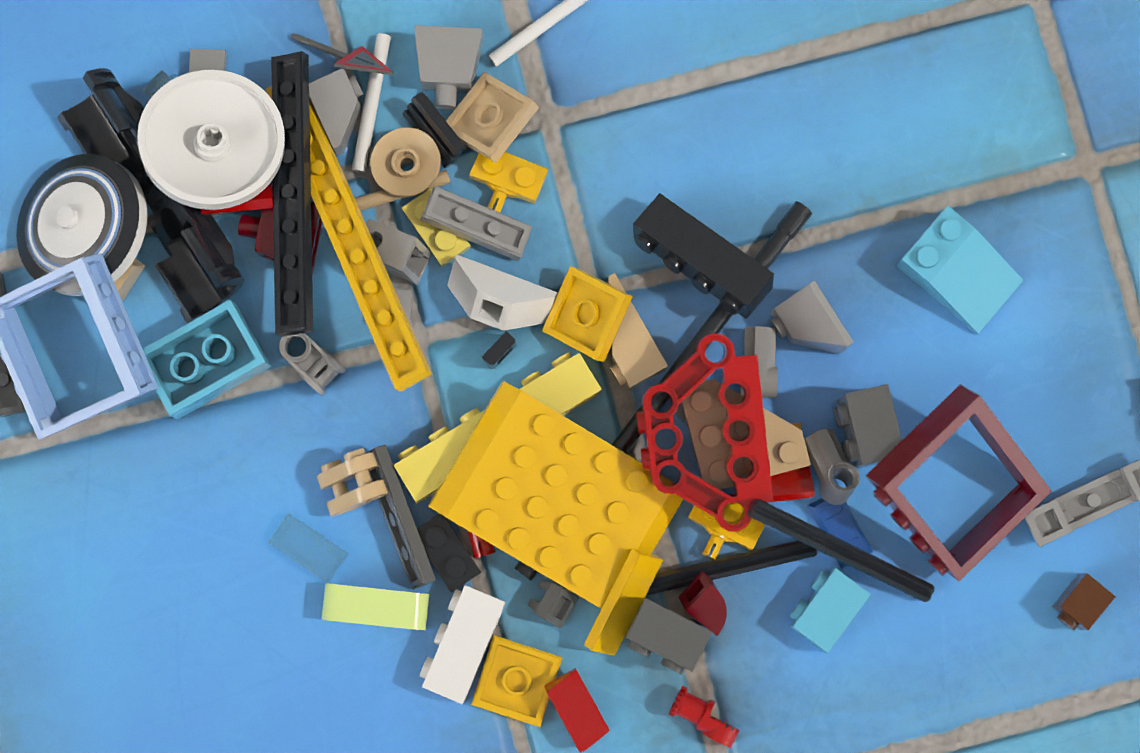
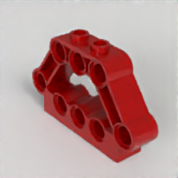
[636,333,773,532]

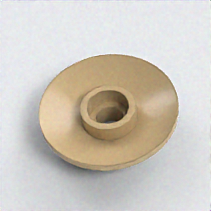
[370,128,441,197]

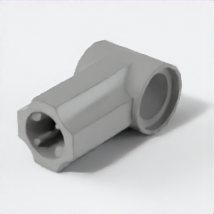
[739,326,778,399]
[804,428,860,505]

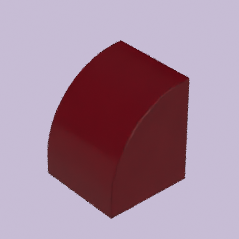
[678,571,727,636]

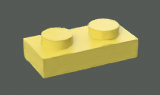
[402,188,471,268]

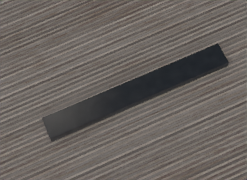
[271,51,313,337]

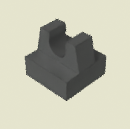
[527,580,579,628]

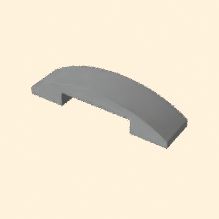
[1024,459,1140,547]

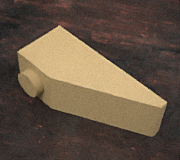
[608,273,668,391]

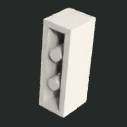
[419,585,506,704]

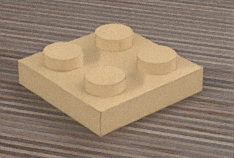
[446,72,539,163]

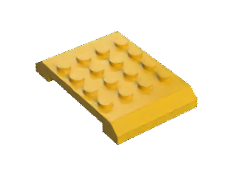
[428,381,683,609]

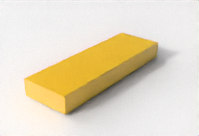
[584,548,663,656]

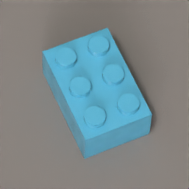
[143,300,272,419]

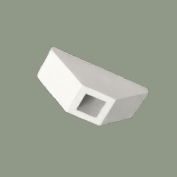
[447,255,557,331]

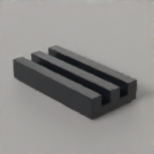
[402,92,465,169]

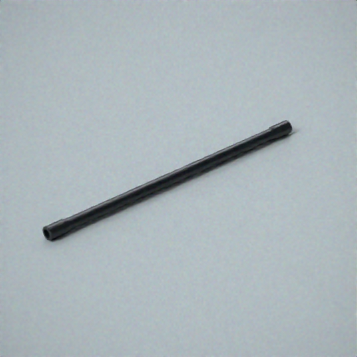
[514,201,812,581]

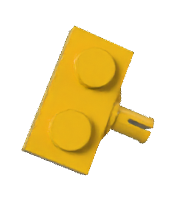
[469,152,548,213]
[687,502,765,560]

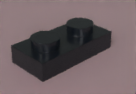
[417,514,482,593]

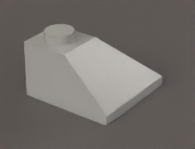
[770,281,854,354]

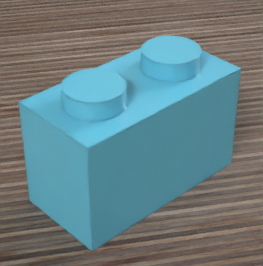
[789,568,871,653]

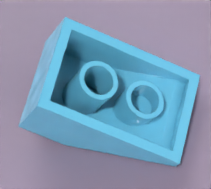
[896,206,1024,334]

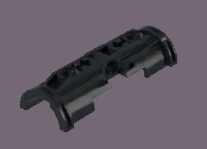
[57,68,244,323]

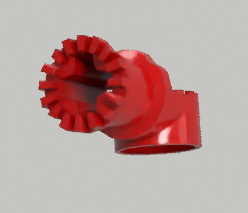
[668,685,740,748]

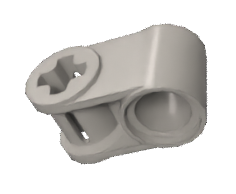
[279,333,347,396]

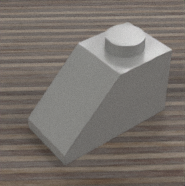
[309,68,363,156]

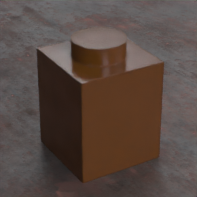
[1052,573,1116,631]

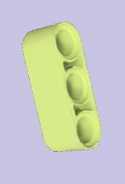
[321,583,430,630]

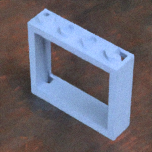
[0,254,159,440]

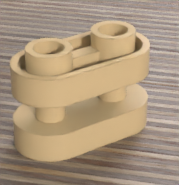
[316,448,388,517]

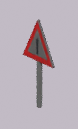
[291,33,394,75]

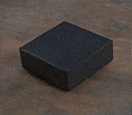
[482,331,517,369]

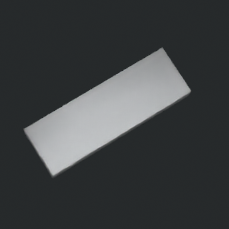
[420,185,532,261]

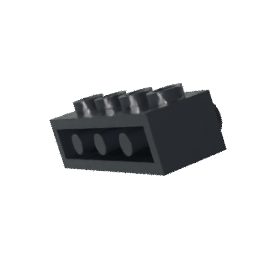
[633,193,774,319]

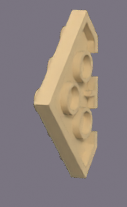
[681,379,811,490]

